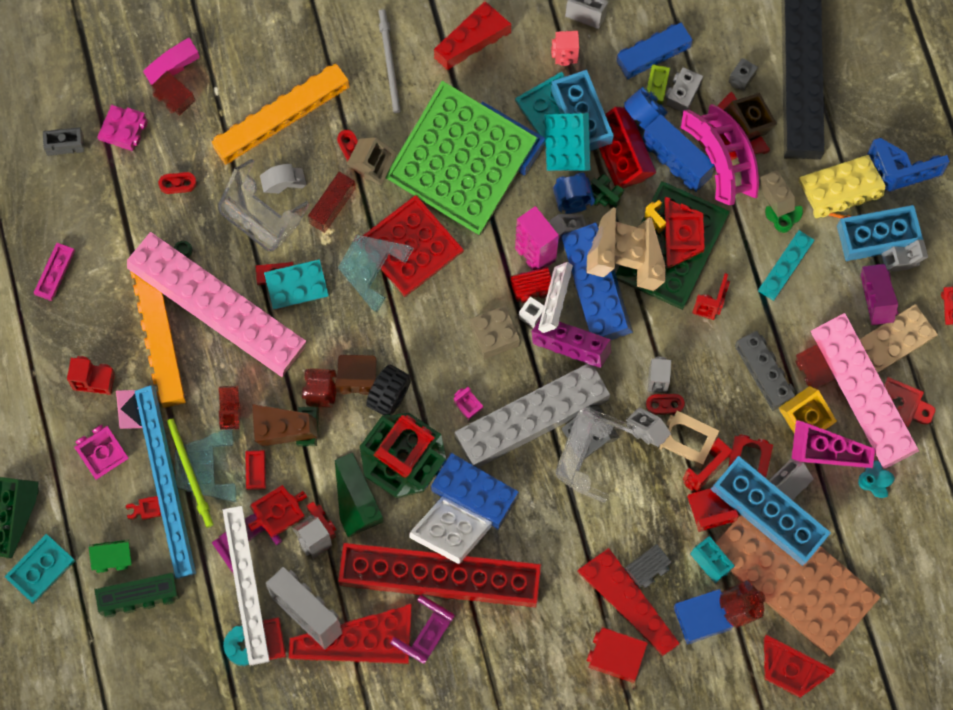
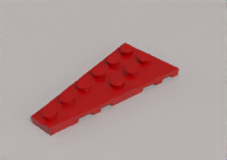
[289,604,412,664]

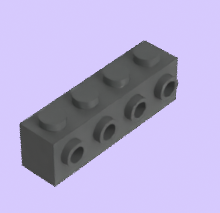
[735,331,795,411]

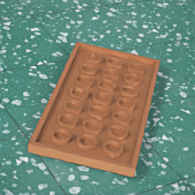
[716,515,880,657]

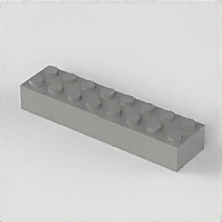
[455,364,610,468]

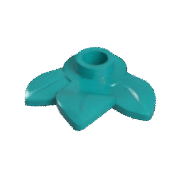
[858,461,895,498]

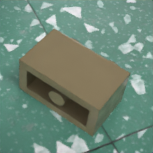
[760,170,795,217]

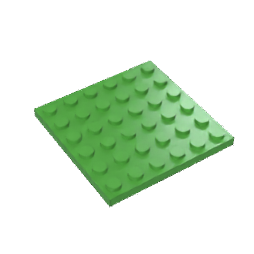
[385,81,538,235]

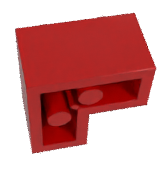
[67,356,115,395]

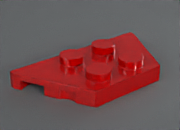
[664,197,705,268]
[764,635,835,698]

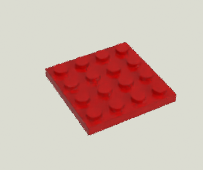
[357,195,464,297]

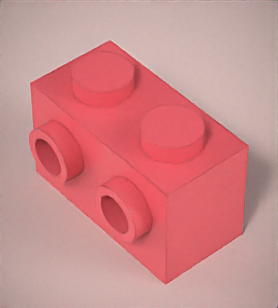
[551,31,579,66]

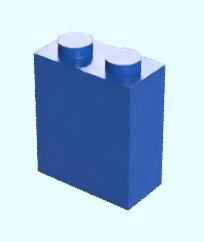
[673,589,735,645]

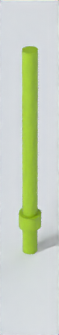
[167,419,214,528]

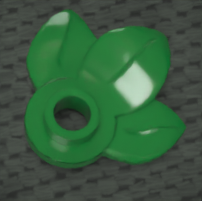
[765,206,803,233]

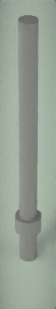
[379,9,401,113]

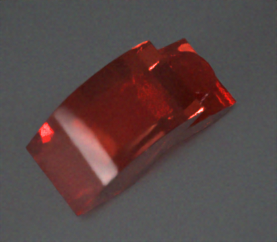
[219,386,241,430]

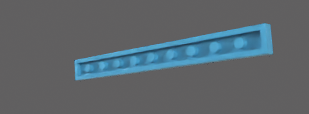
[135,385,196,579]

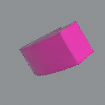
[143,38,200,87]

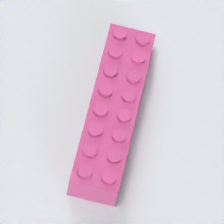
[811,313,919,469]

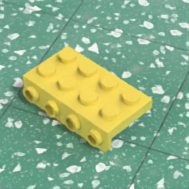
[799,155,885,218]

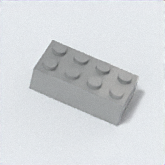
[266,567,342,649]

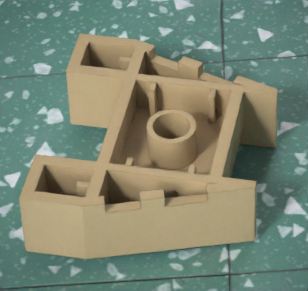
[587,207,665,291]

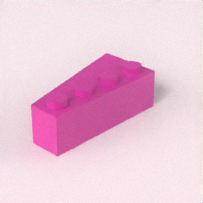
[791,420,875,468]

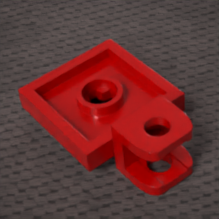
[884,377,936,428]

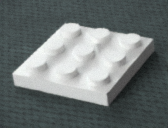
[409,496,492,564]

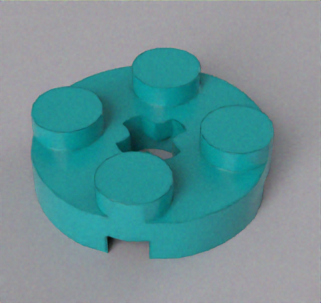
[224,626,249,666]

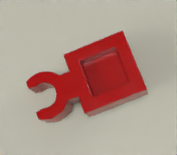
[125,496,162,520]

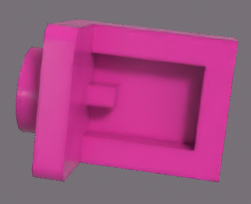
[454,386,483,420]

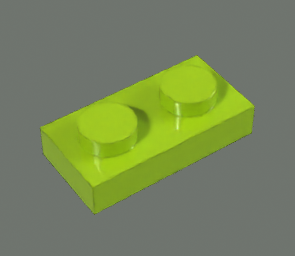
[647,65,670,104]

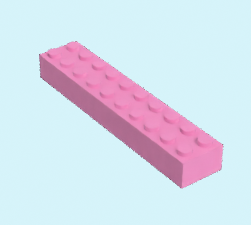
[127,232,306,377]

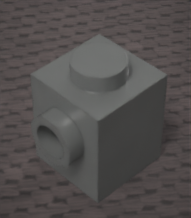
[729,58,758,91]

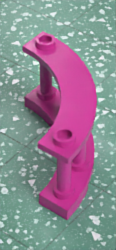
[681,104,759,206]

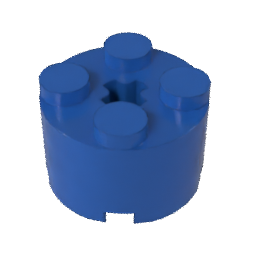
[624,86,668,130]
[553,173,595,214]

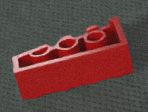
[434,1,512,70]

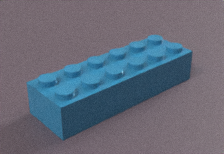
[711,456,831,566]

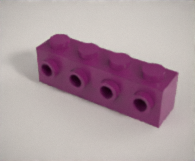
[531,318,611,368]

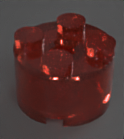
[302,368,337,408]
[720,580,766,627]

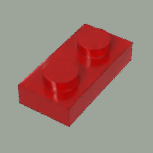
[307,502,336,540]

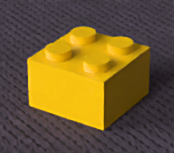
[779,386,837,433]

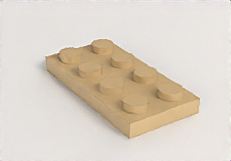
[859,304,938,374]

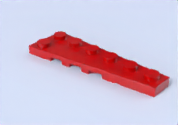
[577,548,680,656]

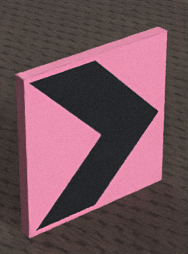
[116,390,142,429]

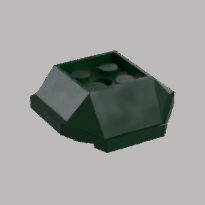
[359,413,446,499]

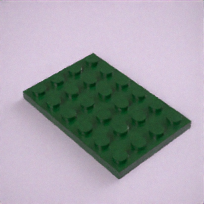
[616,181,730,310]

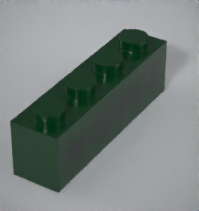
[94,573,179,617]

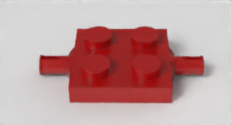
[248,485,307,538]

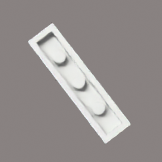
[538,262,573,333]

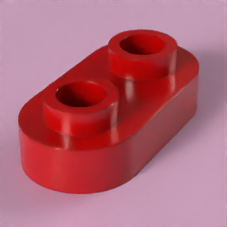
[337,130,358,162]
[158,172,197,194]
[646,394,685,415]

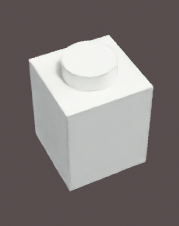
[519,297,544,328]

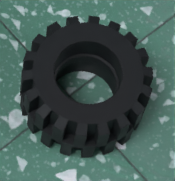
[366,364,411,415]

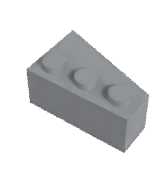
[292,515,332,559]

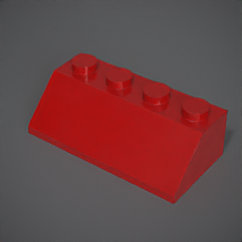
[599,107,656,189]

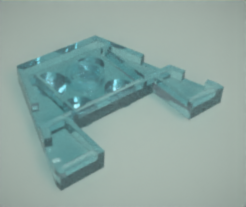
[338,235,414,312]
[175,427,237,502]

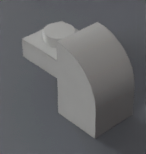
[260,164,306,194]
[881,240,928,271]

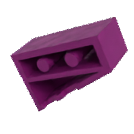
[860,264,898,325]

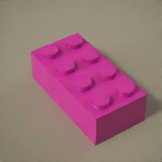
[515,206,559,270]

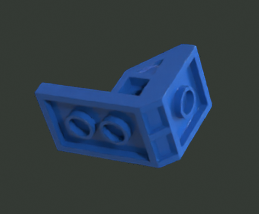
[867,138,950,192]

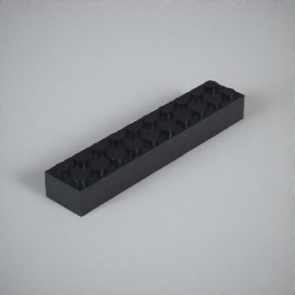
[782,0,825,160]

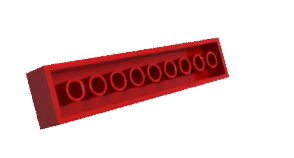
[338,543,541,608]

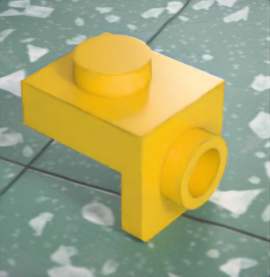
[644,200,666,233]

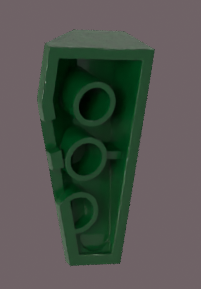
[335,453,384,538]
[0,477,39,558]

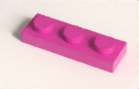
[33,243,75,301]

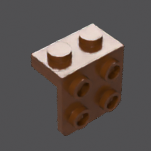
[335,355,377,395]

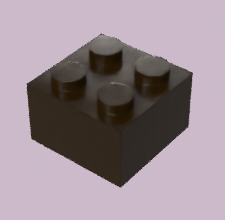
[724,92,777,140]

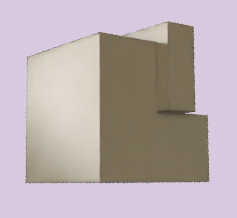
[347,137,397,185]

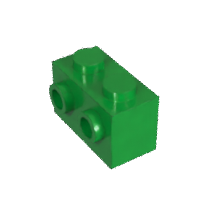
[89,539,132,573]

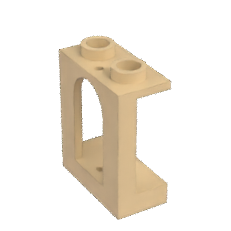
[659,411,719,469]

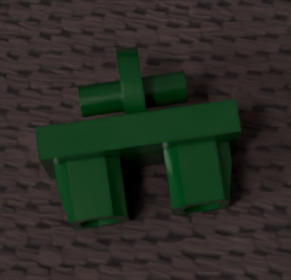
[591,174,624,208]

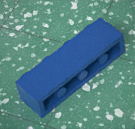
[617,22,692,80]

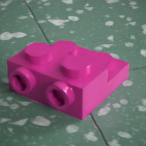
[98,105,148,151]
[74,424,129,480]

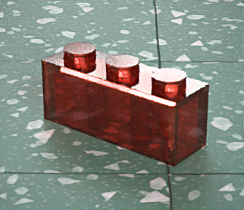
[308,172,356,233]

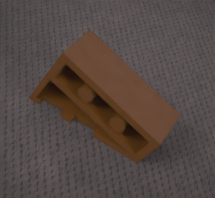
[252,404,318,447]

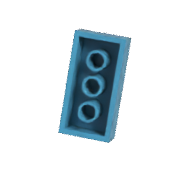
[551,70,613,151]
[837,205,923,261]

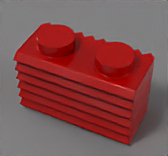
[511,267,551,303]

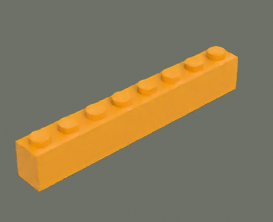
[211,64,349,165]
[130,271,186,408]

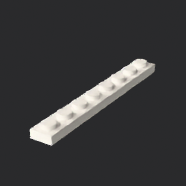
[223,506,270,666]

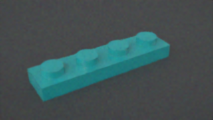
[758,230,815,301]

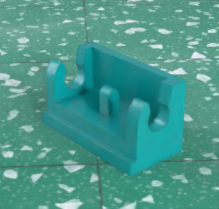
[690,536,735,584]

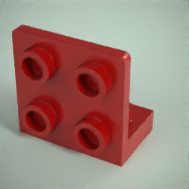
[692,273,730,320]
[687,488,739,532]

